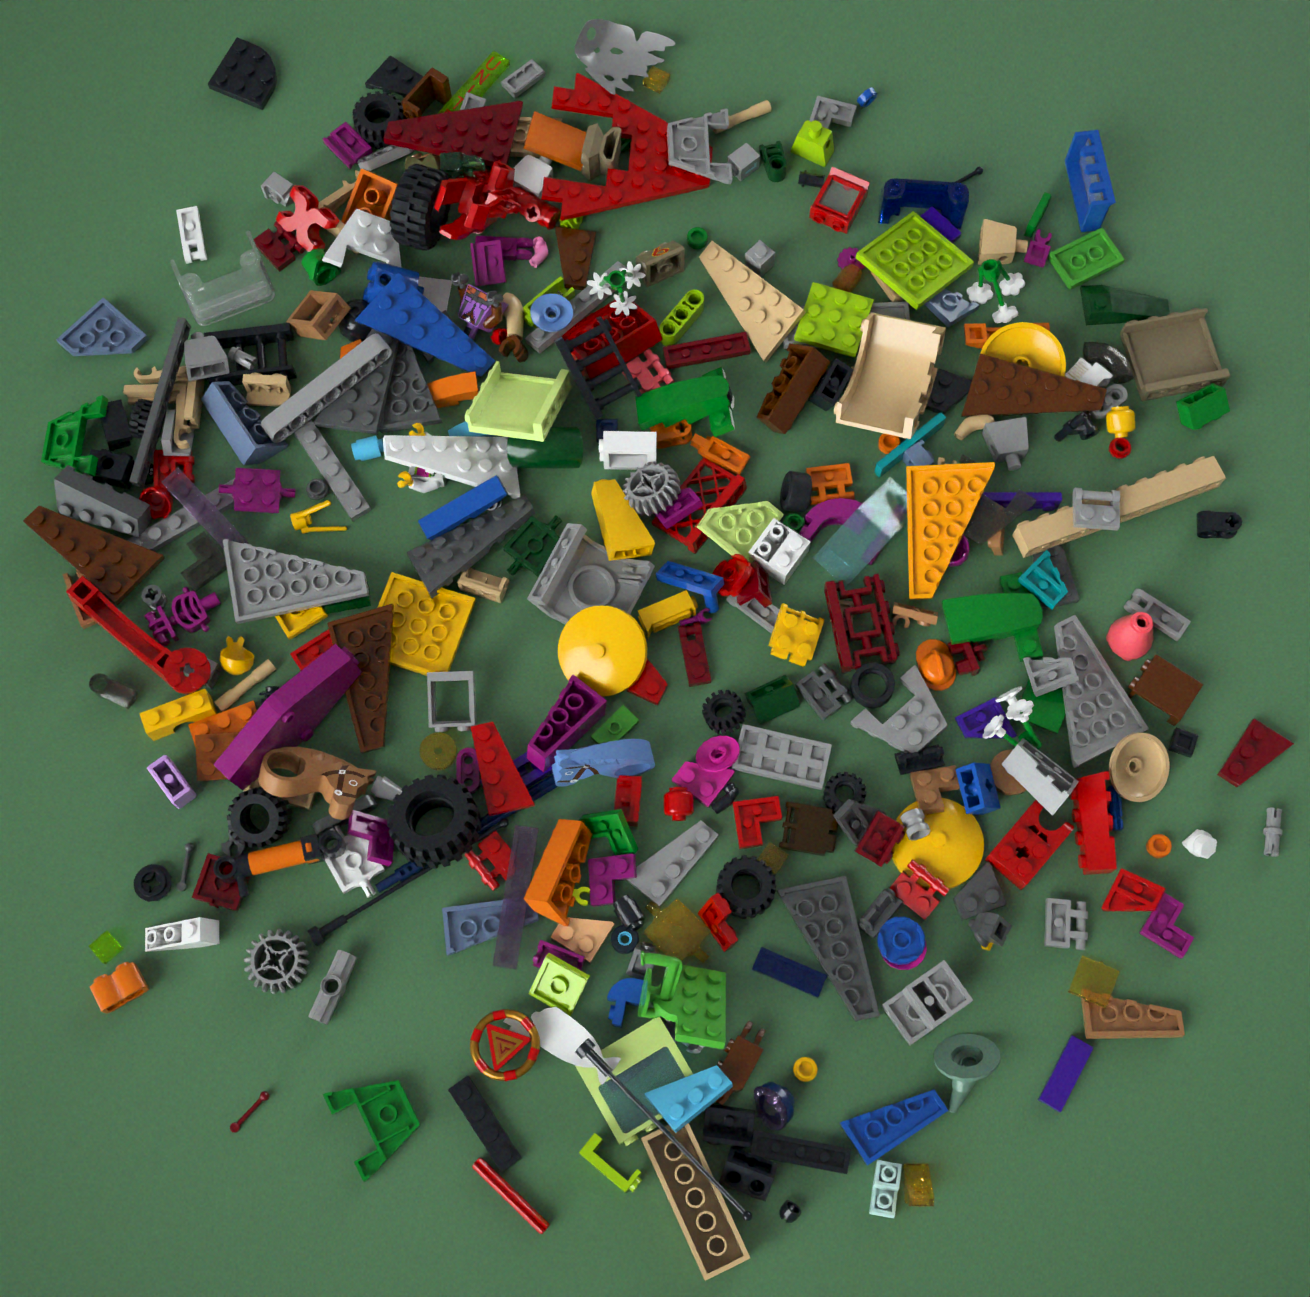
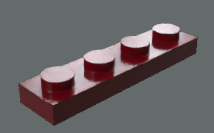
[663,332,751,369]

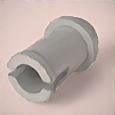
[228,347,257,370]

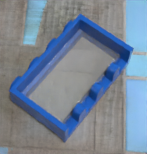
[1065,130,1116,232]

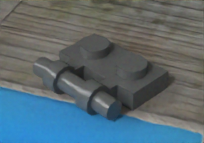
[795,664,853,721]

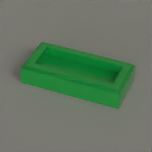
[1024,192,1052,238]

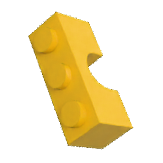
[139,689,218,741]

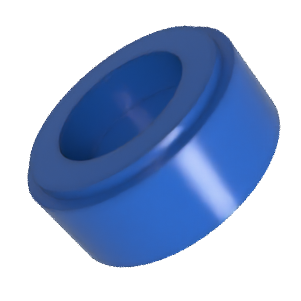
[857,87,877,107]

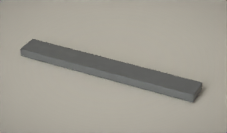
[129,317,191,488]

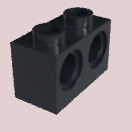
[719,1146,778,1202]

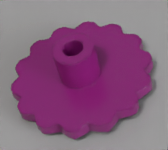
[837,247,865,274]

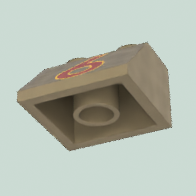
[636,240,685,287]

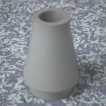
[370,776,402,801]

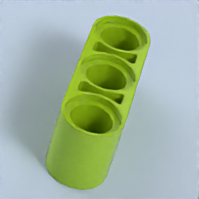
[659,289,704,346]

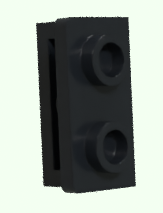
[702,1104,755,1149]

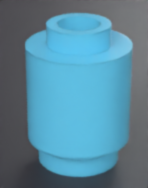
[351,436,384,461]

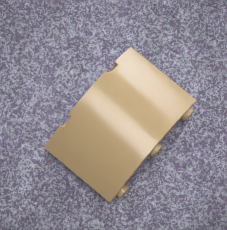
[834,312,946,439]

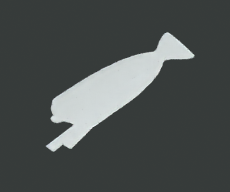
[503,1007,621,1085]

